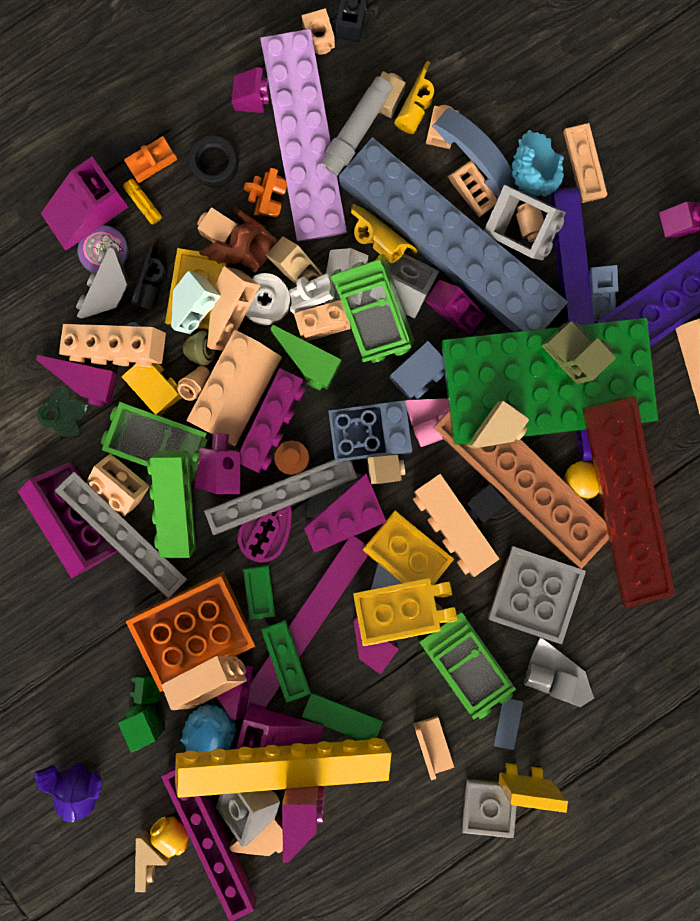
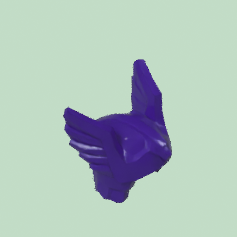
[34,763,103,822]

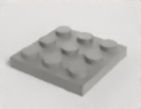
[487,546,586,644]

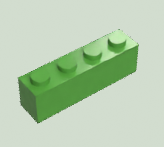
[147,451,196,558]

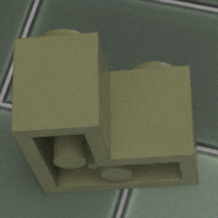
[541,321,616,384]

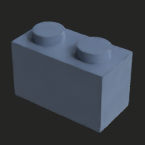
[389,341,445,400]

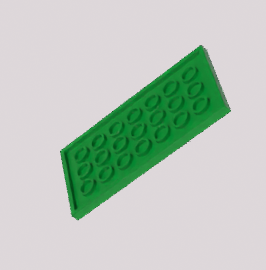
[441,318,658,445]

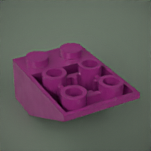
[41,157,128,250]
[236,705,324,749]

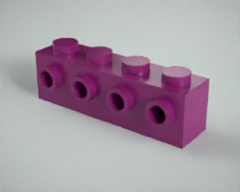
[239,368,306,474]

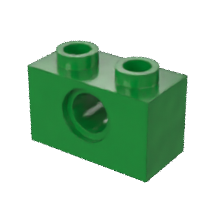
[118,703,165,752]

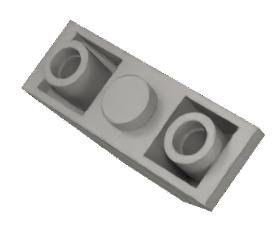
[76,245,129,319]

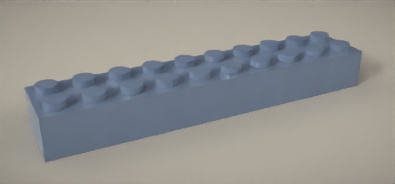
[339,137,568,332]

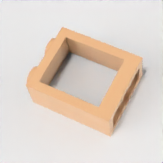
[161,656,247,710]

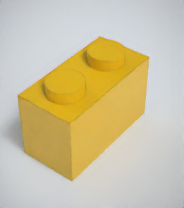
[122,363,182,417]

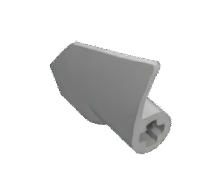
[524,638,594,707]

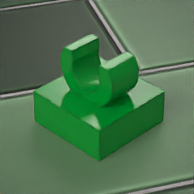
[130,675,160,705]

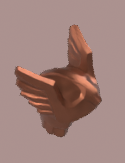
[199,206,277,272]

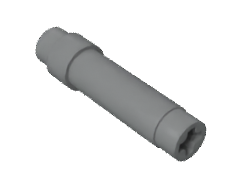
[321,76,393,176]

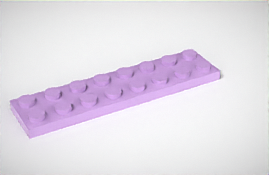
[260,29,347,242]

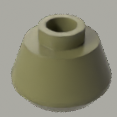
[183,331,215,366]

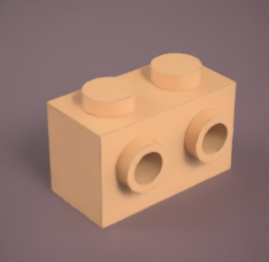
[86,454,149,517]

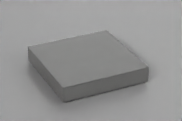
[461,779,517,838]

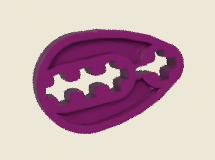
[238,505,292,562]

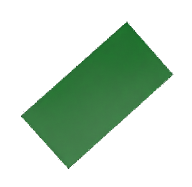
[243,565,276,620]

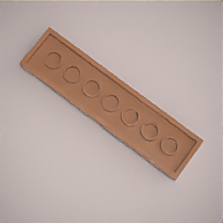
[433,411,616,569]

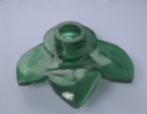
[37,387,89,437]

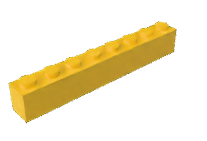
[175,738,391,798]

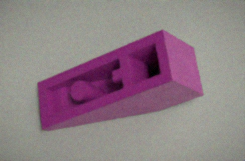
[36,355,118,407]

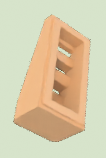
[448,160,498,217]

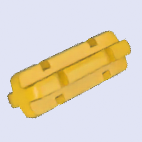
[123,179,162,225]

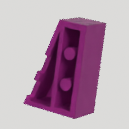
[303,474,386,553]

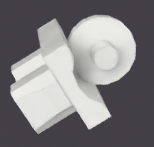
[289,273,337,314]

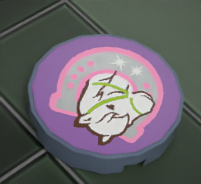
[77,225,129,273]

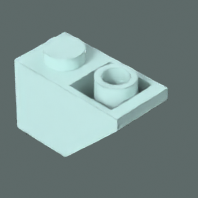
[171,271,221,334]

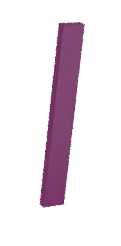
[246,536,368,712]

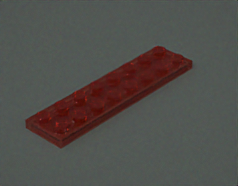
[582,396,675,608]

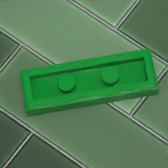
[261,619,311,703]
[302,692,383,740]

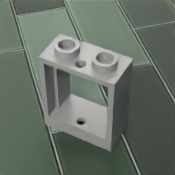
[484,185,566,260]

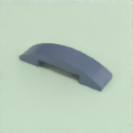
[432,108,515,198]
[589,265,618,322]

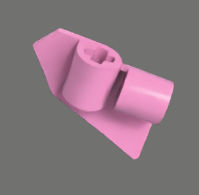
[405,399,449,447]

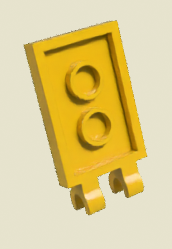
[353,578,457,646]
[499,763,568,813]

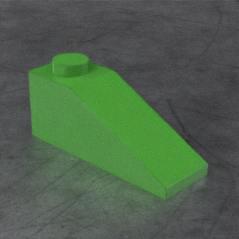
[271,325,341,391]

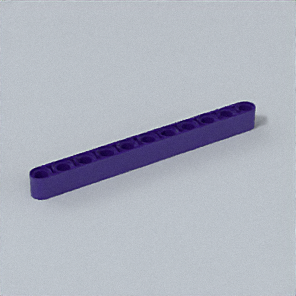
[550,186,609,461]

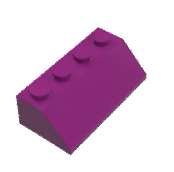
[18,461,118,578]
[282,786,325,862]

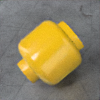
[150,816,189,857]

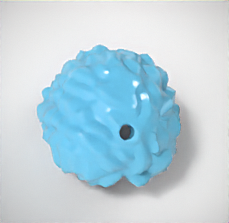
[512,130,564,197]

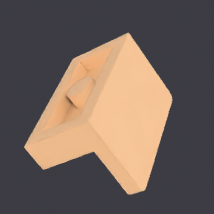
[414,716,454,780]

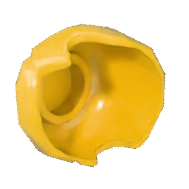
[563,461,603,501]

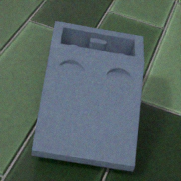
[328,400,412,462]

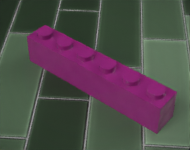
[161,765,257,921]

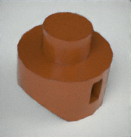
[274,440,310,475]

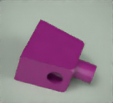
[194,433,240,494]

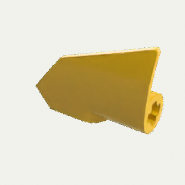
[394,61,434,134]
[351,204,418,263]

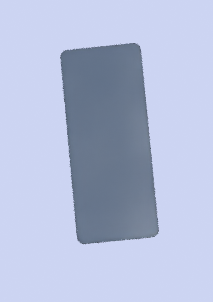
[494,699,523,750]

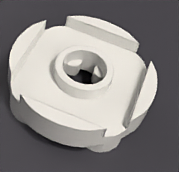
[245,273,291,325]

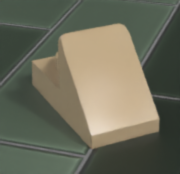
[135,830,171,892]

